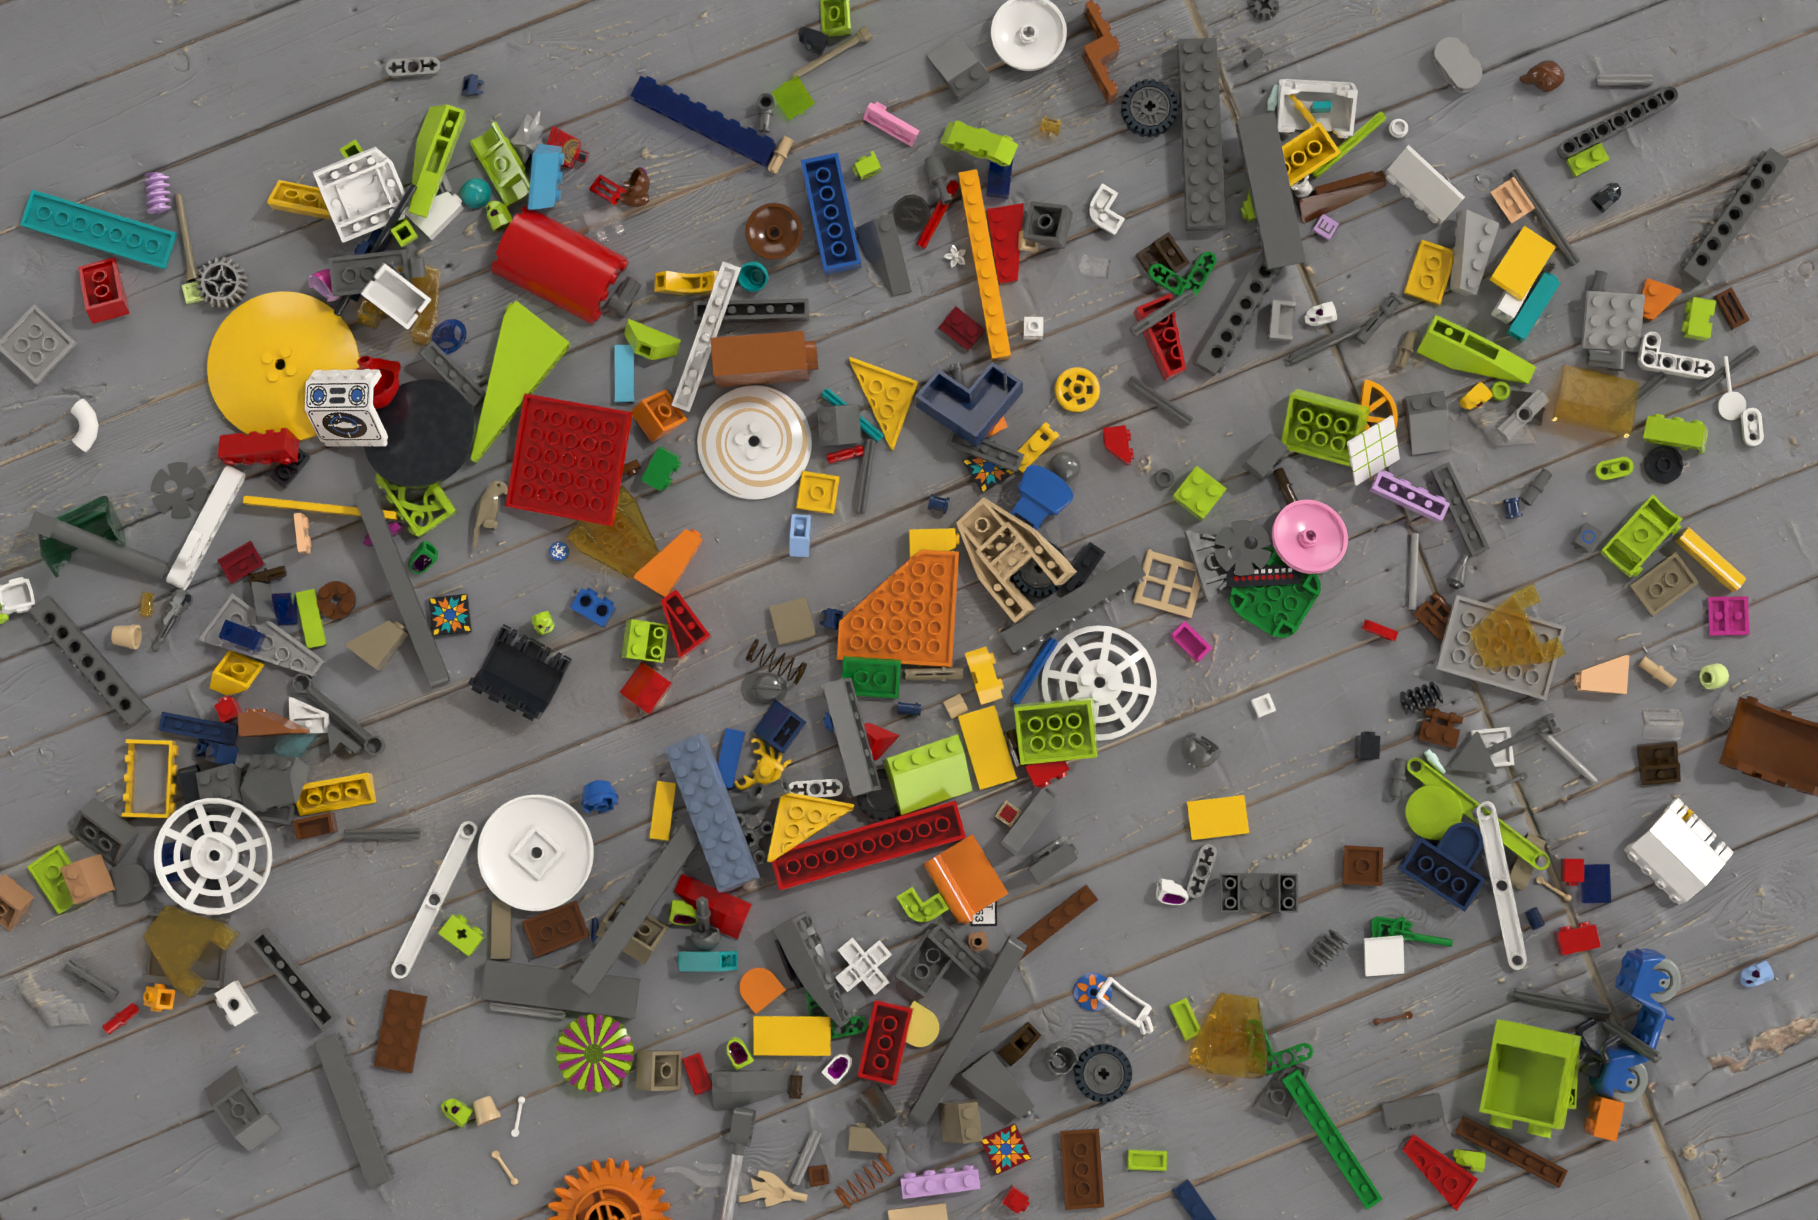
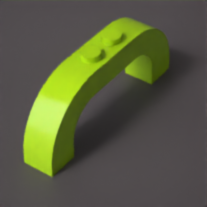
[339,139,419,248]

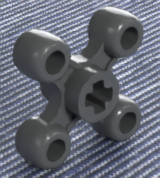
[736,813,774,865]

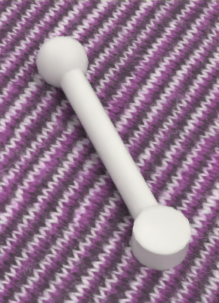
[511,1096,525,1137]

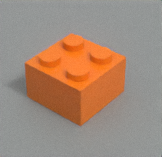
[1584,1095,1625,1142]

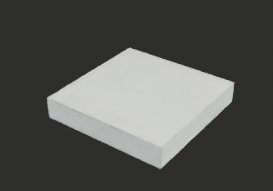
[1471,727,1514,767]
[1364,935,1404,976]

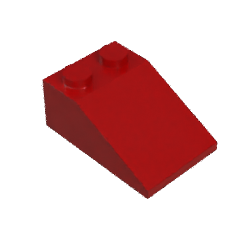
[78,257,130,324]

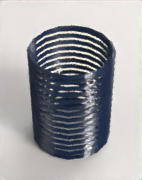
[1524,907,1545,930]

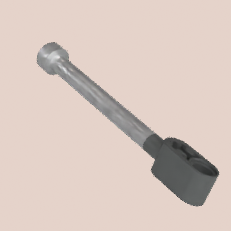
[721,1107,756,1220]

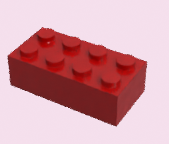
[857,999,914,1086]

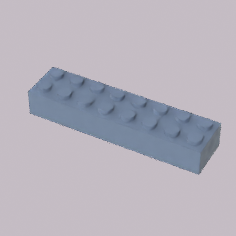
[665,734,760,893]

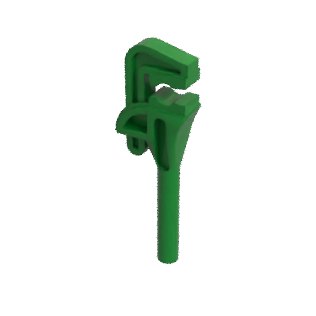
[1370,916,1453,947]

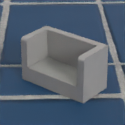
[1268,300,1296,343]

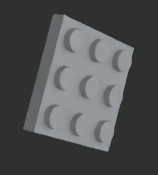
[1581,291,1645,352]
[0,304,78,385]

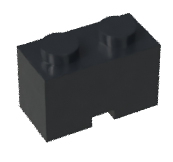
[1355,731,1380,760]

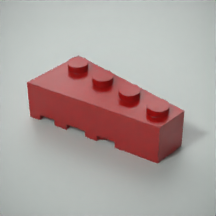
[1133,293,1186,381]
[218,428,300,465]

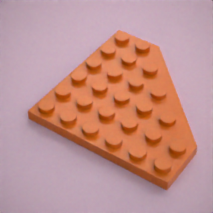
[837,549,959,667]

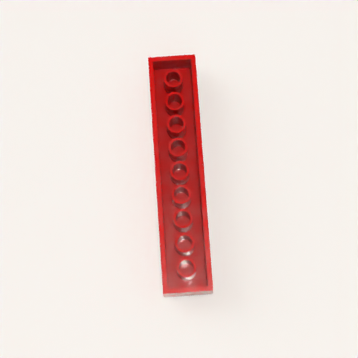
[772,800,966,890]

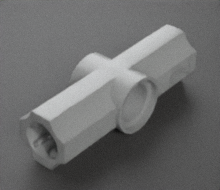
[1496,389,1549,441]

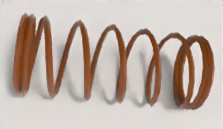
[834,1154,894,1209]

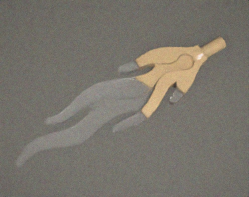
[664,1161,808,1207]

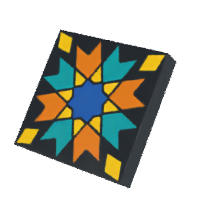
[962,441,1015,493]
[429,594,472,636]

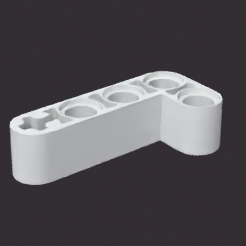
[1637,332,1715,380]

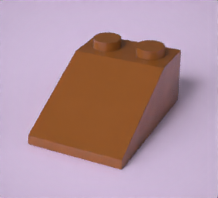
[238,709,310,737]

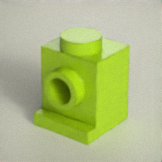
[851,151,882,181]

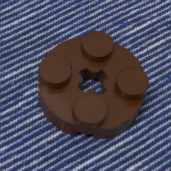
[317,581,356,620]

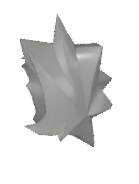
[509,109,545,165]

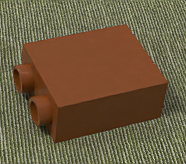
[711,331,819,388]

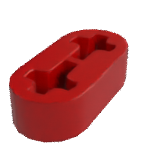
[1361,619,1399,642]

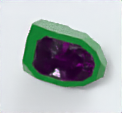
[408,541,438,574]

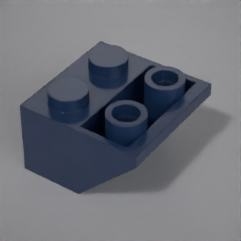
[754,700,807,754]

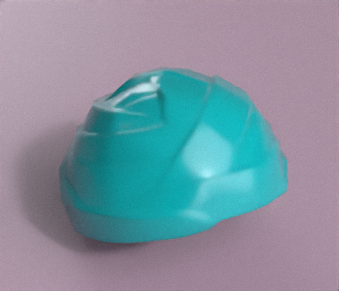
[460,178,492,209]
[737,261,769,292]

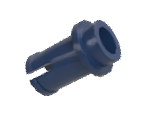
[897,702,922,717]

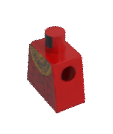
[546,126,589,169]

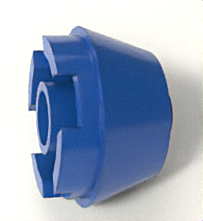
[581,780,619,814]

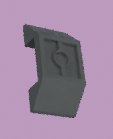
[1220,873,1298,913]
[205,1065,282,1152]

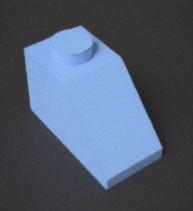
[790,514,811,557]

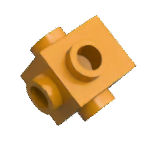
[143,983,175,1012]

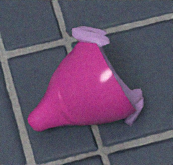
[308,269,340,302]

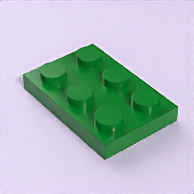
[842,656,901,699]

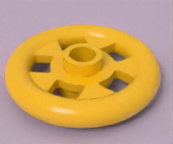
[1054,367,1100,412]

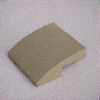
[769,597,816,646]

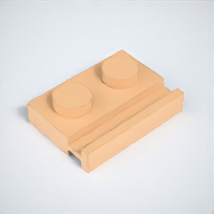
[1490,177,1535,224]
[294,513,311,554]

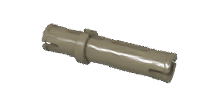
[905,666,963,682]

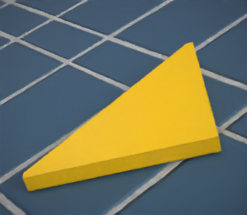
[849,357,919,451]
[767,793,854,863]

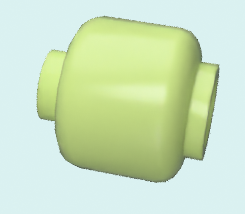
[1699,663,1729,690]

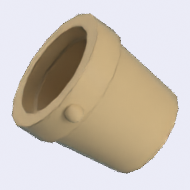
[111,624,142,650]
[472,1096,501,1126]

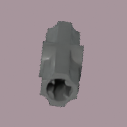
[732,778,790,813]

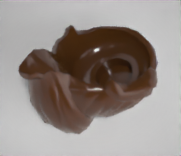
[1519,60,1565,92]
[615,167,650,207]

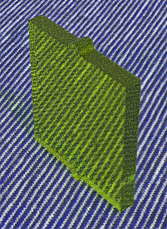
[771,75,815,120]

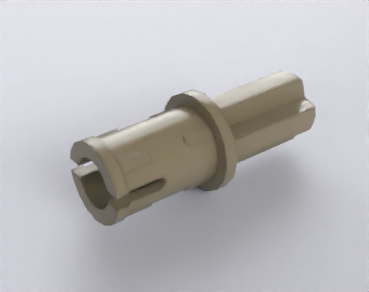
[1395,331,1418,369]

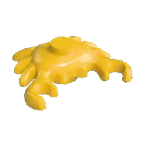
[734,738,792,790]

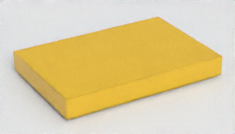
[1403,239,1454,306]
[1187,795,1249,840]

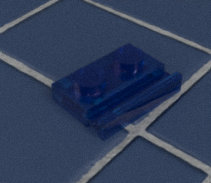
[1581,864,1611,903]

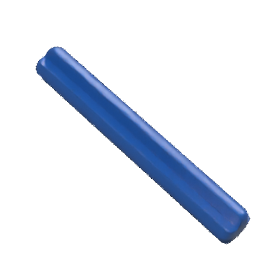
[1010,637,1058,705]

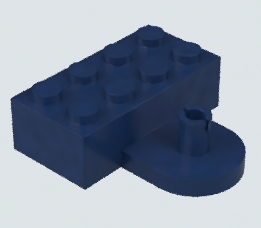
[1396,822,1486,912]

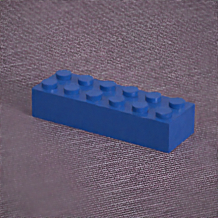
[801,153,862,275]

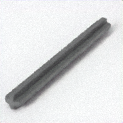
[1509,168,1580,266]

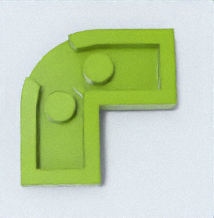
[896,887,949,922]

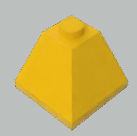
[210,650,265,696]

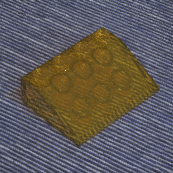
[1552,365,1639,438]

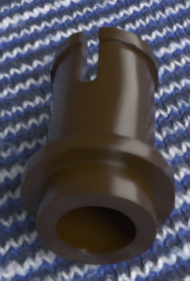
[788,1075,803,1099]

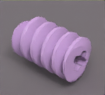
[145,172,171,214]

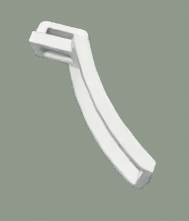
[1096,977,1154,1035]

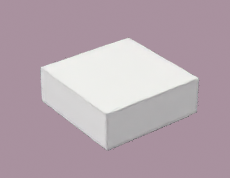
[1251,693,1276,718]

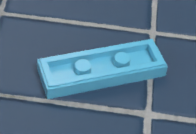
[615,345,635,403]

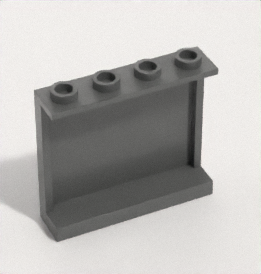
[142,909,230,988]

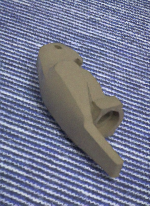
[473,481,508,549]

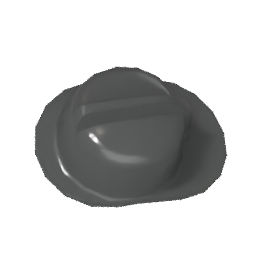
[741,673,787,704]

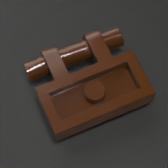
[1412,592,1451,642]
[1417,708,1463,749]

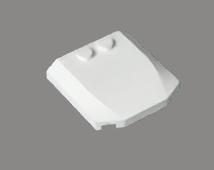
[313,147,405,243]

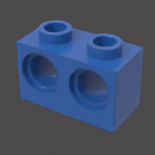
[570,587,616,628]

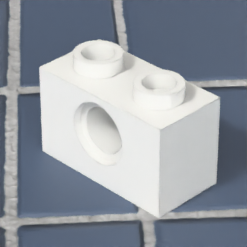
[215,980,258,1027]

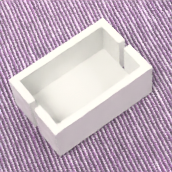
[360,263,431,329]

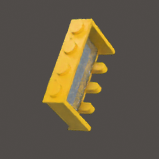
[122,739,179,818]

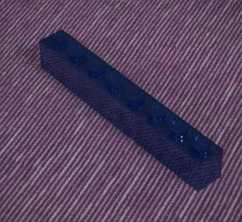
[630,76,776,168]

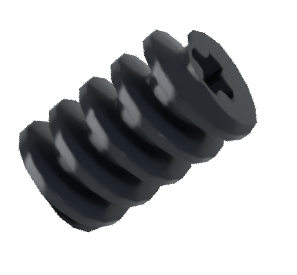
[1400,682,1443,715]

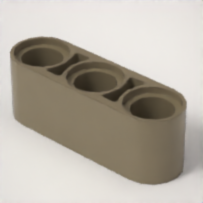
[1504,833,1546,891]

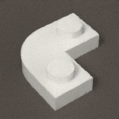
[1089,183,1125,236]

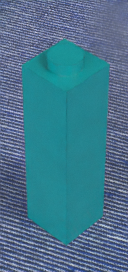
[1505,273,1561,343]

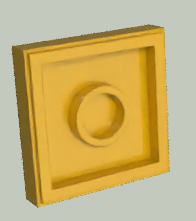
[796,471,840,515]

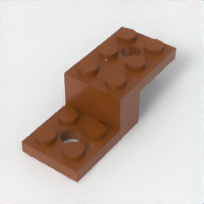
[1082,0,1120,105]

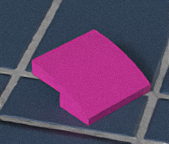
[1708,596,1750,636]

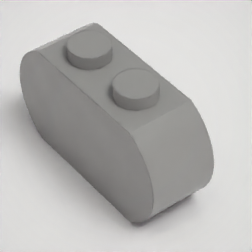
[1431,37,1482,93]

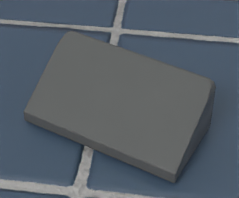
[251,582,276,622]

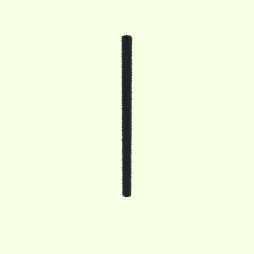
[334,183,418,316]

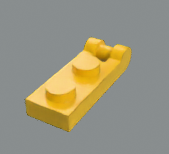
[1017,422,1060,474]

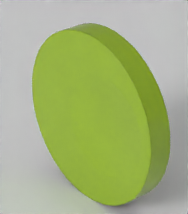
[1406,784,1463,840]

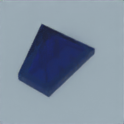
[272,593,297,625]

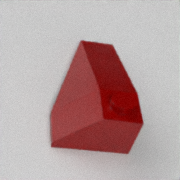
[674,874,753,940]

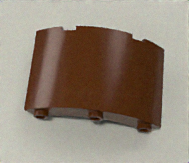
[1719,696,1818,797]

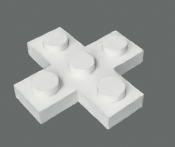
[835,937,892,995]

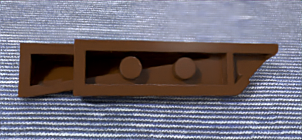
[1297,171,1387,224]

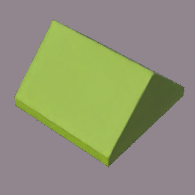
[820,0,851,37]

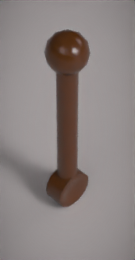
[1373,1011,1413,1026]

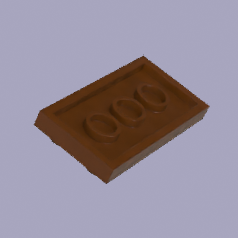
[374,989,428,1073]
[1060,1128,1104,1210]

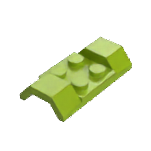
[469,121,530,207]

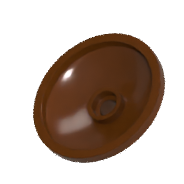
[745,203,803,260]

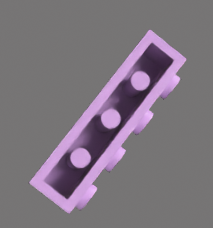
[1369,471,1450,523]
[901,1165,981,1199]

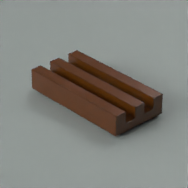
[1714,287,1750,330]

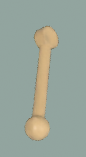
[1536,876,1572,902]
[492,1150,518,1186]

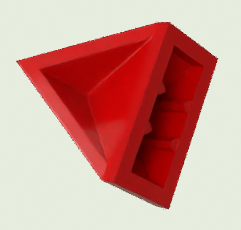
[864,722,900,761]

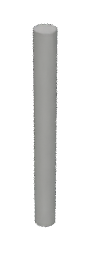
[1408,533,1419,610]
[1539,732,1598,784]

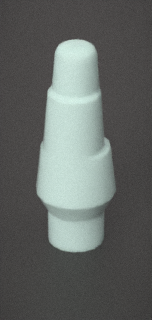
[1267,84,1278,113]
[1423,749,1446,775]

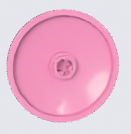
[1272,500,1348,574]

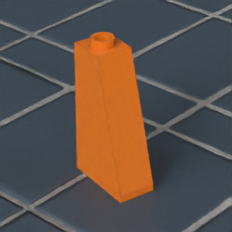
[633,529,704,597]

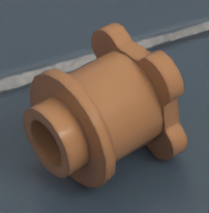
[967,931,988,952]

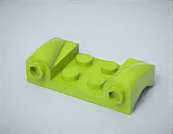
[1601,494,1682,578]

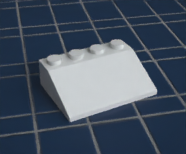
[1384,145,1465,225]

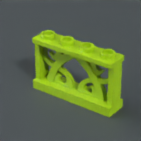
[375,473,458,538]

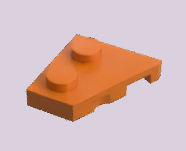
[1641,278,1682,321]

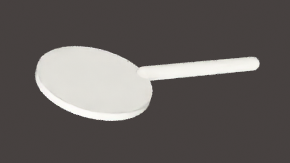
[1718,356,1746,420]

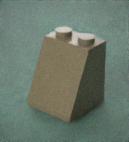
[345,620,409,671]
[938,1098,982,1144]

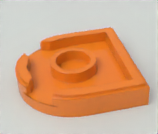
[740,968,786,1014]

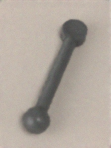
[1490,772,1528,793]

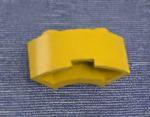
[965,646,1004,705]

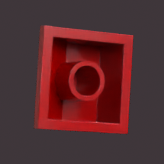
[620,662,673,715]

